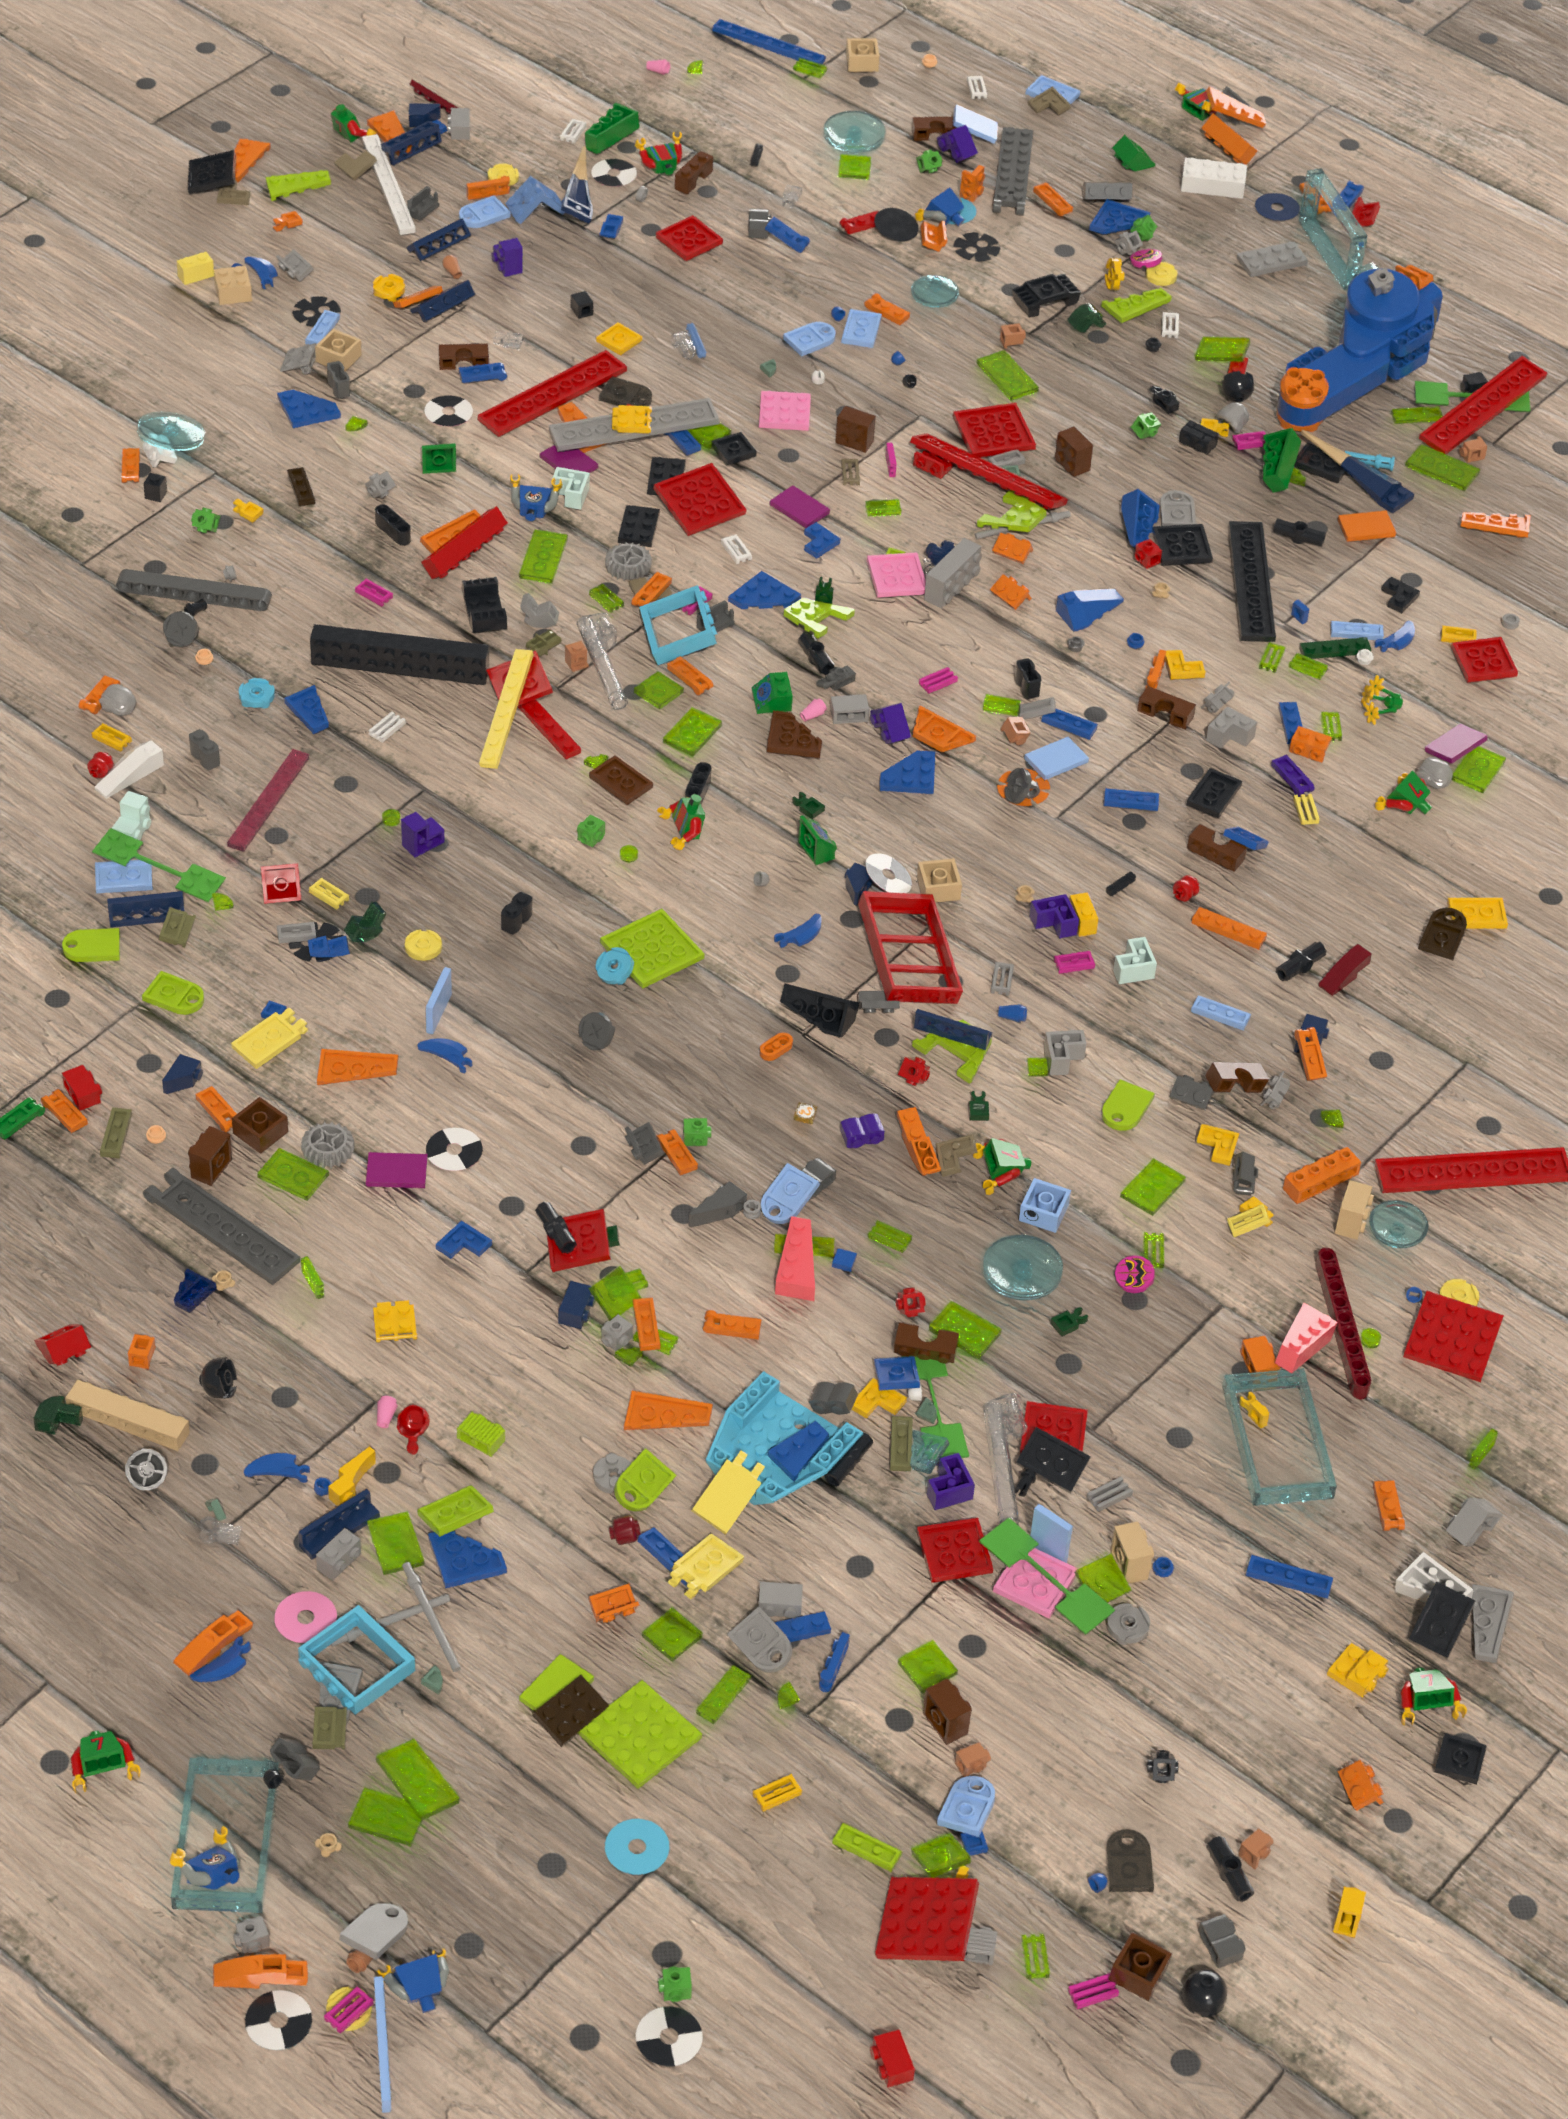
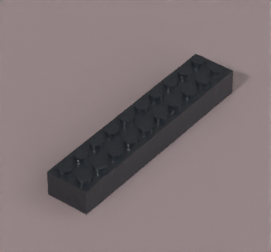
[310,624,489,685]

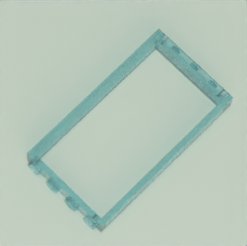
[1299,168,1367,290]
[1222,1368,1337,1506]
[171,1757,280,1913]

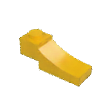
[328,1446,376,1506]

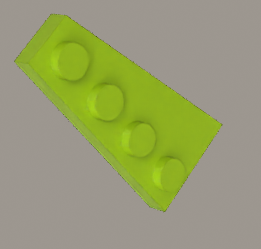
[265,170,331,201]
[1101,288,1172,323]

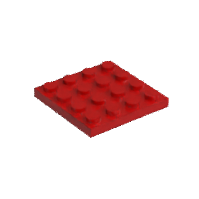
[953,402,1036,457]
[654,463,747,536]
[1403,1291,1504,1382]
[875,1877,979,1961]

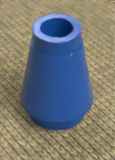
[998,1004,1027,1023]

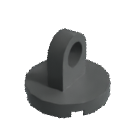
[163,611,198,647]
[1004,768,1040,804]
[578,1012,615,1050]

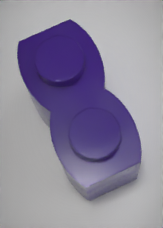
[840,1114,885,1148]

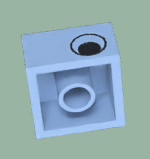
[1019,1178,1071,1233]

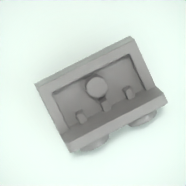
[276,249,314,282]

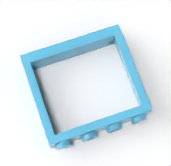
[639,585,717,665]
[298,1605,415,1715]

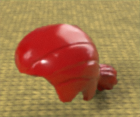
[396,1404,430,1455]

